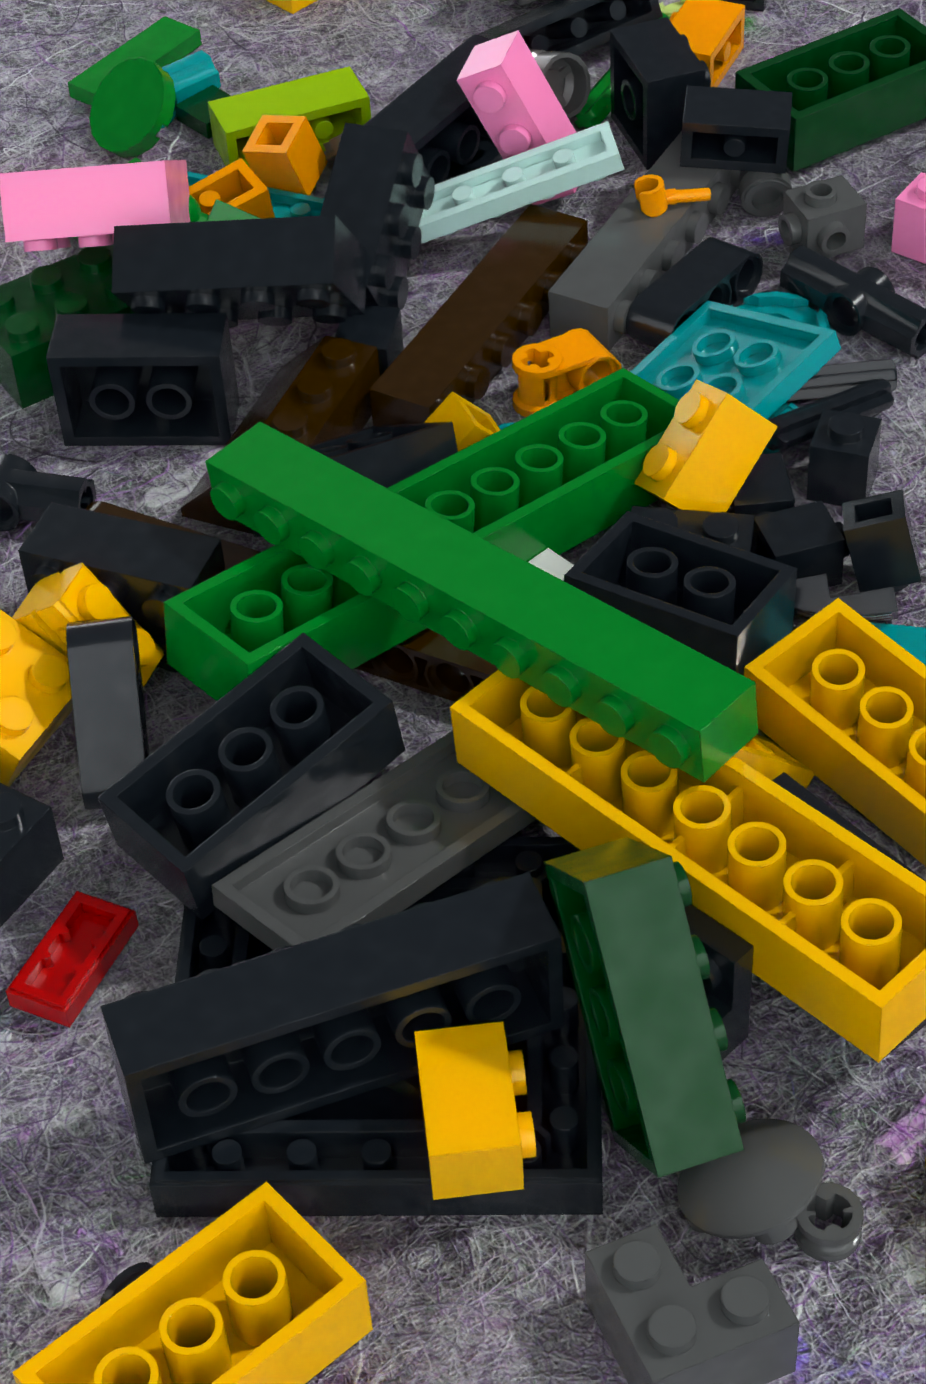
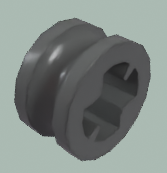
[793,1182,864,1262]

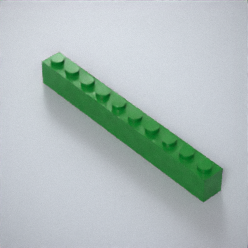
[205,422,758,783]

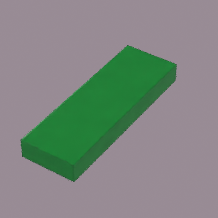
[68,16,202,106]

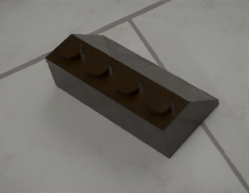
[181,335,380,535]

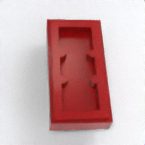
[6,891,139,1028]

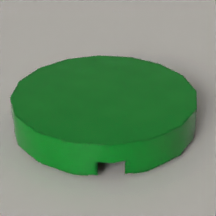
[89,57,176,158]

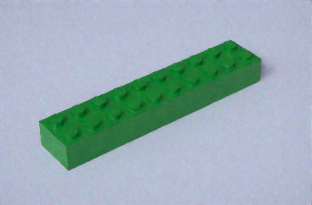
[163,368,679,701]

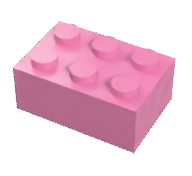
[0,160,190,252]

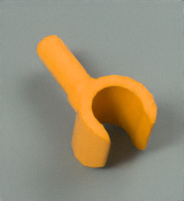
[634,174,711,217]

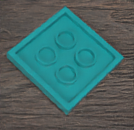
[630,300,841,420]

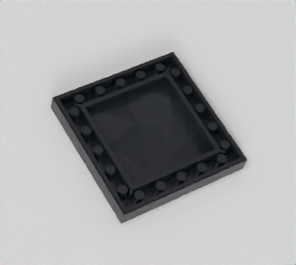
[149,837,603,1217]

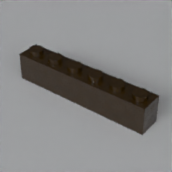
[370,204,588,426]

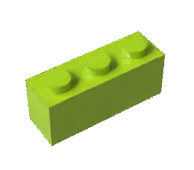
[208,66,371,167]

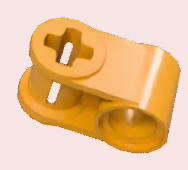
[512,328,622,417]

